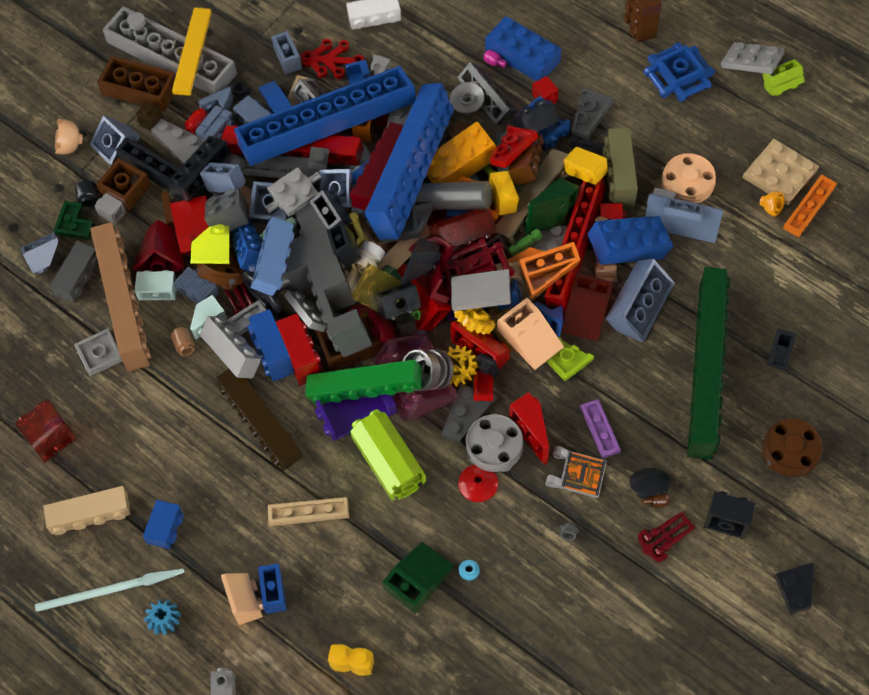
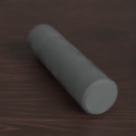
[413,181,493,211]

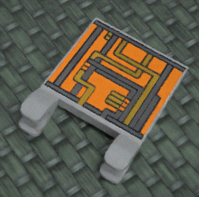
[545,446,607,498]

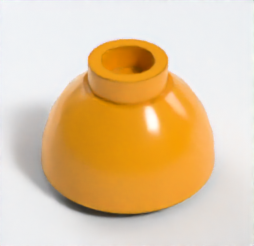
[760,191,784,217]

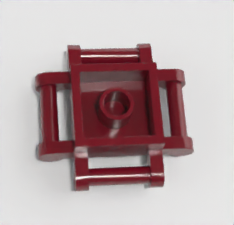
[440,237,515,299]

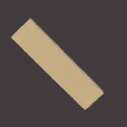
[268,497,350,526]

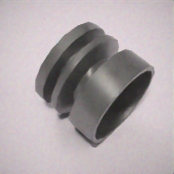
[403,349,454,391]

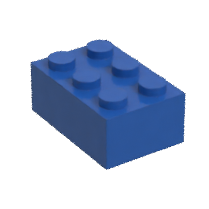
[247,309,294,382]

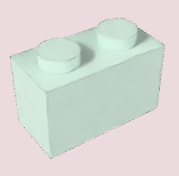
[135,270,177,300]

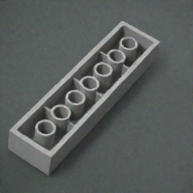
[102,6,237,95]

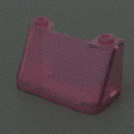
[375,333,458,421]

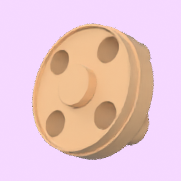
[661,154,716,203]

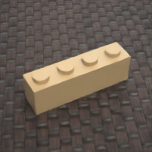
[43,486,131,535]

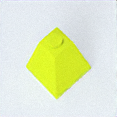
[191,224,229,264]

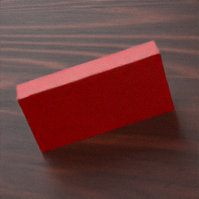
[474,370,493,401]

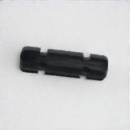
[569,136,604,154]

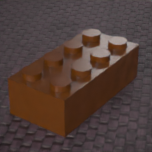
[97,56,176,112]

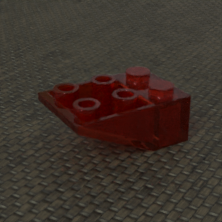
[561,273,614,341]
[15,399,76,463]

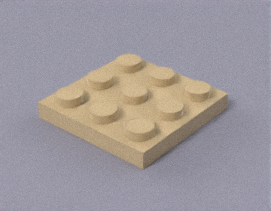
[743,139,819,206]

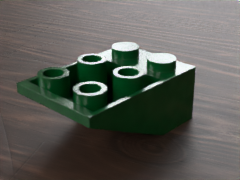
[526,178,579,234]
[382,542,454,614]

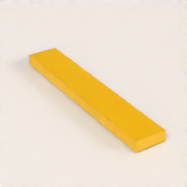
[172,8,212,96]

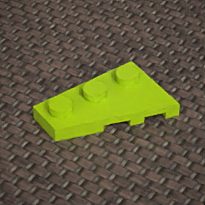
[546,337,594,381]

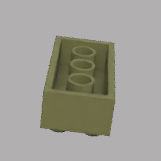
[603,128,638,209]

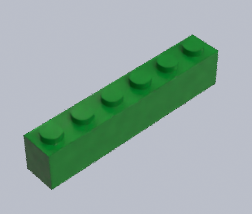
[305,360,422,405]

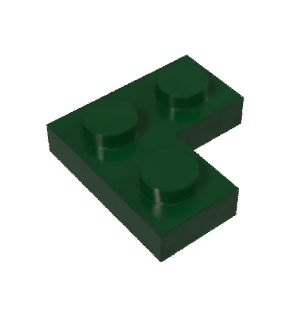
[53,200,95,240]

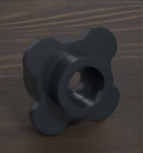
[231,81,251,100]

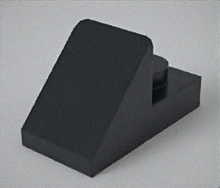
[767,328,797,371]

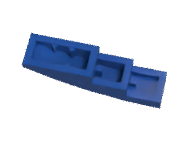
[258,81,292,113]

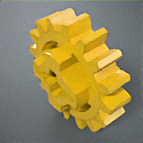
[454,308,495,335]
[444,345,479,387]

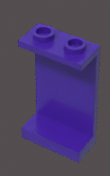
[314,394,397,441]

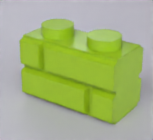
[763,59,805,96]

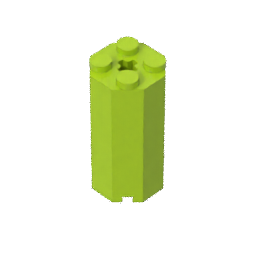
[350,409,426,501]

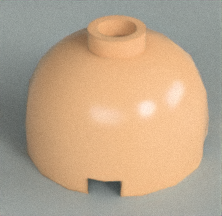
[55,119,83,155]

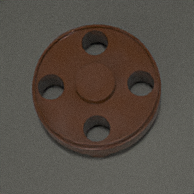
[197,245,252,290]
[762,419,823,477]

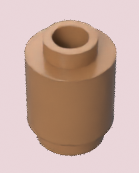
[170,327,195,356]

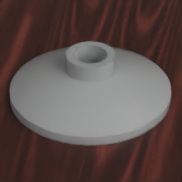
[450,83,485,114]

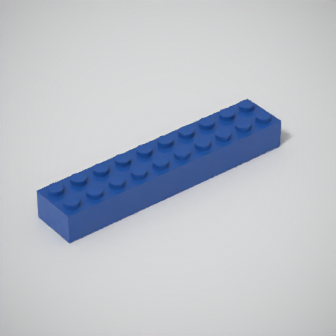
[234,66,416,166]
[365,83,454,240]

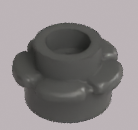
[559,522,579,541]

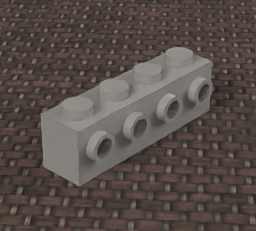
[200,315,261,378]

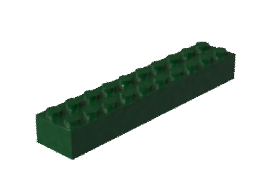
[687,267,731,460]

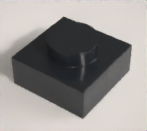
[476,353,499,378]

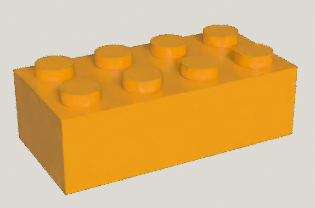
[427,122,496,183]

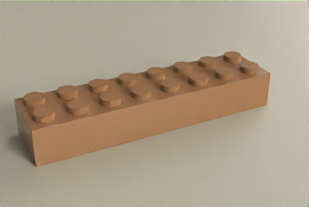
[90,222,152,372]

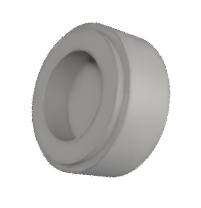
[127,12,146,30]

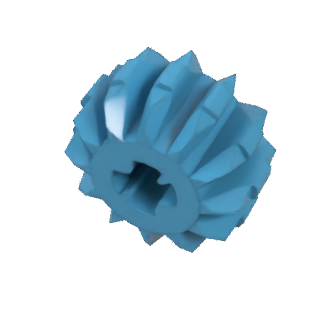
[144,599,181,635]

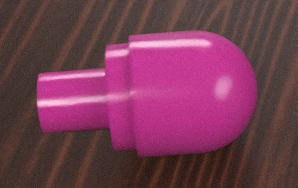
[484,50,507,68]

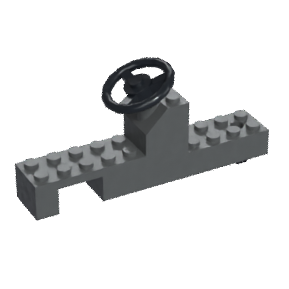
[241,175,372,358]

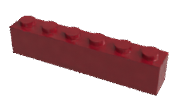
[350,122,404,211]

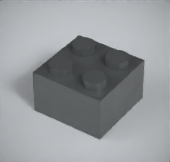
[205,188,249,231]

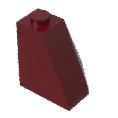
[132,219,184,275]

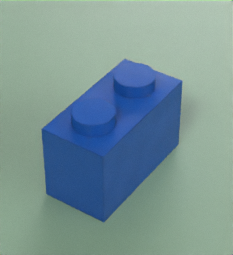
[143,500,184,549]
[258,563,287,614]

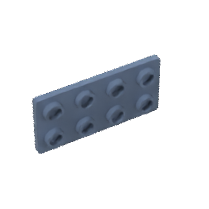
[645,193,723,243]

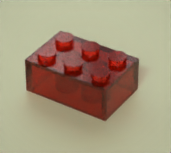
[428,209,497,251]

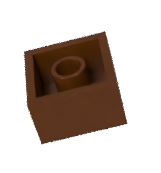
[96,158,151,212]

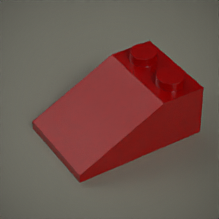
[170,195,209,257]
[509,392,549,465]

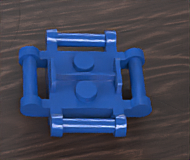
[643,42,715,102]

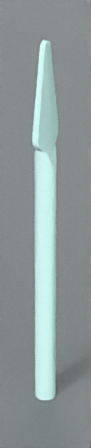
[35,569,184,612]

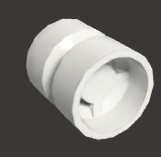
[351,241,385,277]

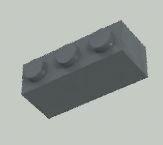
[50,241,98,302]

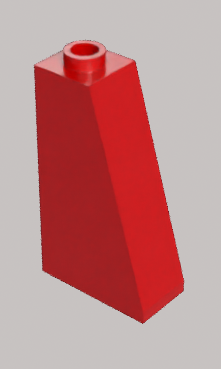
[397,264,452,331]

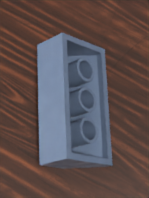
[606,259,675,342]

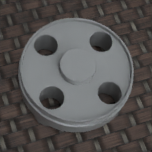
[466,414,523,472]

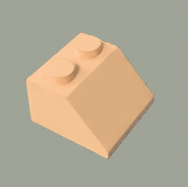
[221,573,264,625]

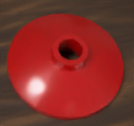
[458,465,498,502]

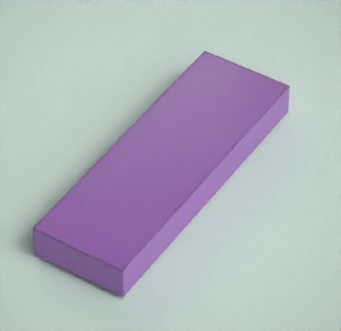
[580,399,621,459]

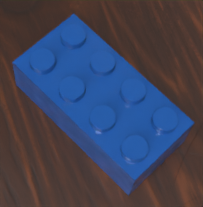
[485,16,562,81]
[588,216,673,265]

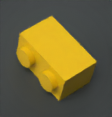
[564,146,608,185]
[489,171,519,216]

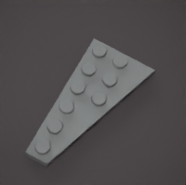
[151,118,245,197]

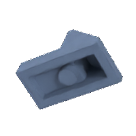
[198,87,233,114]

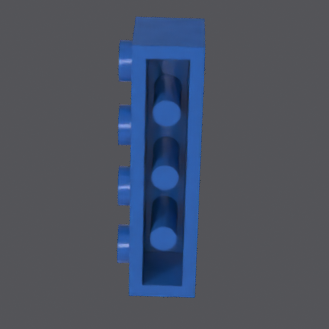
[229,219,262,272]

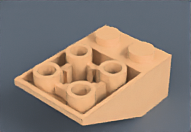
[496,298,564,370]

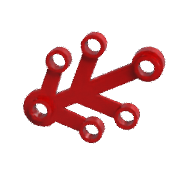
[300,39,365,79]

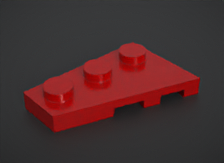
[490,125,538,168]

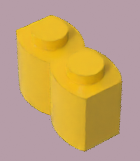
[328,644,374,676]

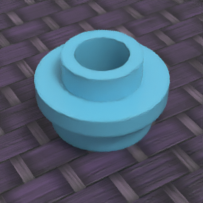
[459,560,479,581]

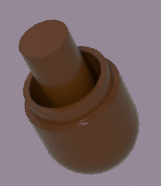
[641,493,670,508]

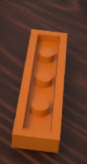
[783,174,837,238]

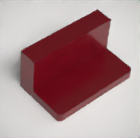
[426,262,450,304]

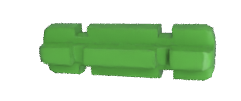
[508,229,543,256]

